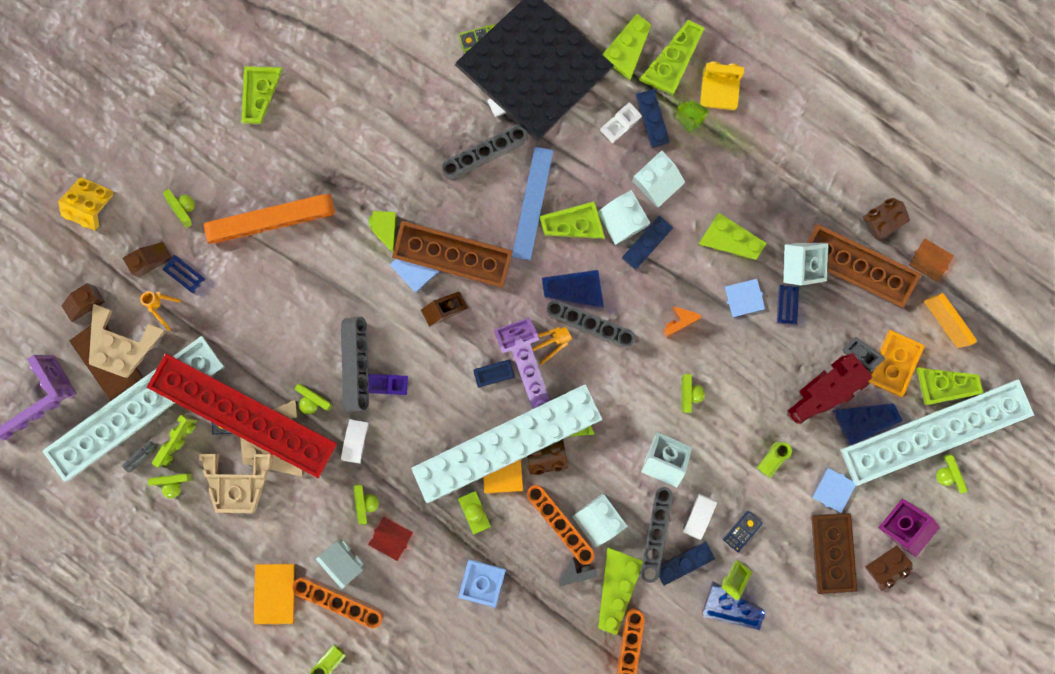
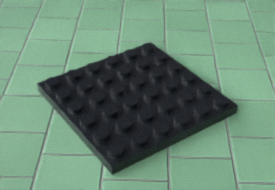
[455,0,614,142]

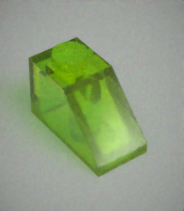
[675,100,709,133]

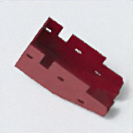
[787,353,873,424]

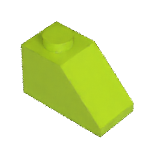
[369,211,398,253]

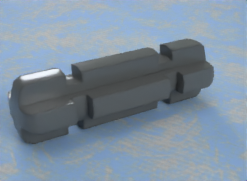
[122,441,157,472]

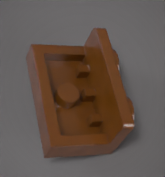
[862,198,910,240]
[527,439,568,475]
[865,545,913,591]

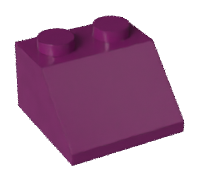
[878,498,940,557]

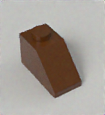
[123,242,172,278]
[62,283,105,322]
[421,291,468,327]

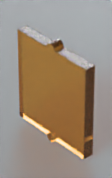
[909,239,954,282]

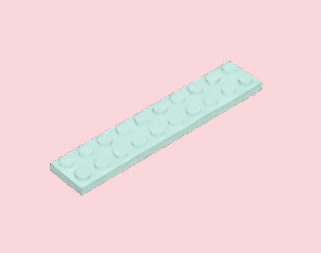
[43,336,225,482]
[840,380,1034,486]
[411,384,602,503]

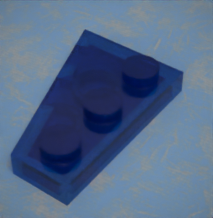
[542,270,604,308]
[832,403,903,445]
[702,581,765,630]

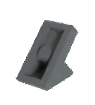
[842,337,885,372]
[558,557,598,586]

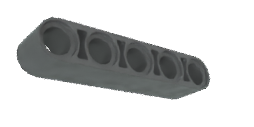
[442,125,527,180]
[546,300,635,348]
[341,316,369,412]
[641,487,674,583]

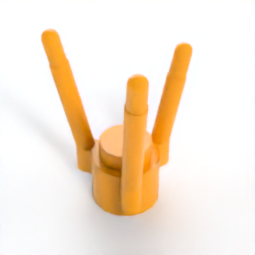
[140,291,181,331]
[532,327,572,365]

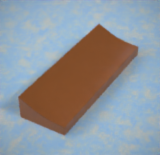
[392,220,513,288]
[806,223,922,308]

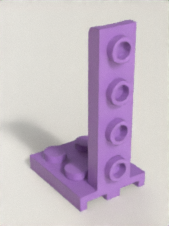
[494,318,550,410]
[0,355,77,441]

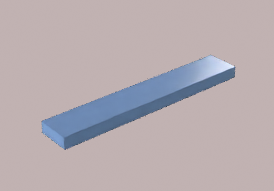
[512,147,553,261]

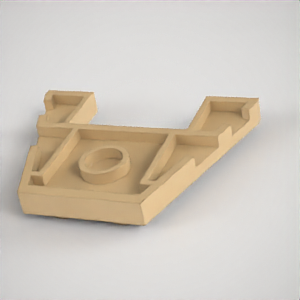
[89,304,166,378]
[240,401,304,476]
[199,454,273,513]

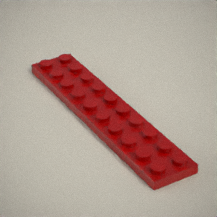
[146,353,338,478]

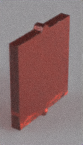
[368,516,413,561]

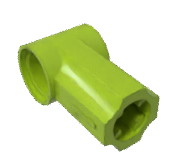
[756,441,792,478]
[310,644,346,674]

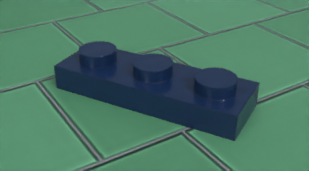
[636,89,670,149]
[621,216,673,271]
[659,541,715,586]

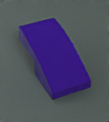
[368,374,408,395]

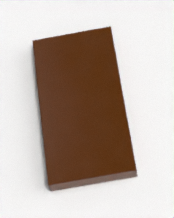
[69,325,144,401]
[811,513,858,594]

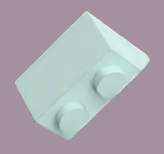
[632,151,685,208]
[598,190,650,245]
[783,243,828,285]
[641,432,692,487]
[572,493,628,548]
[316,539,365,589]

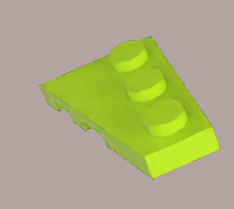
[602,14,651,80]
[241,66,283,124]
[539,201,605,239]
[698,213,767,260]
[916,367,983,405]
[152,415,198,468]

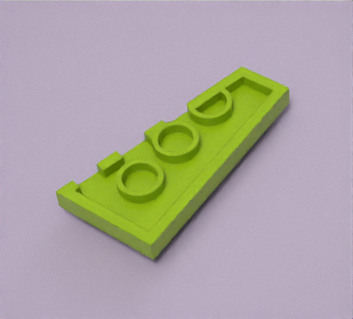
[639,20,705,96]
[598,547,643,635]

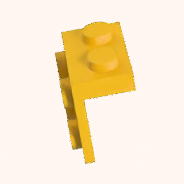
[700,61,744,110]
[58,177,113,231]

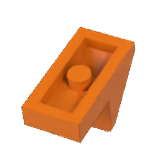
[663,306,702,337]

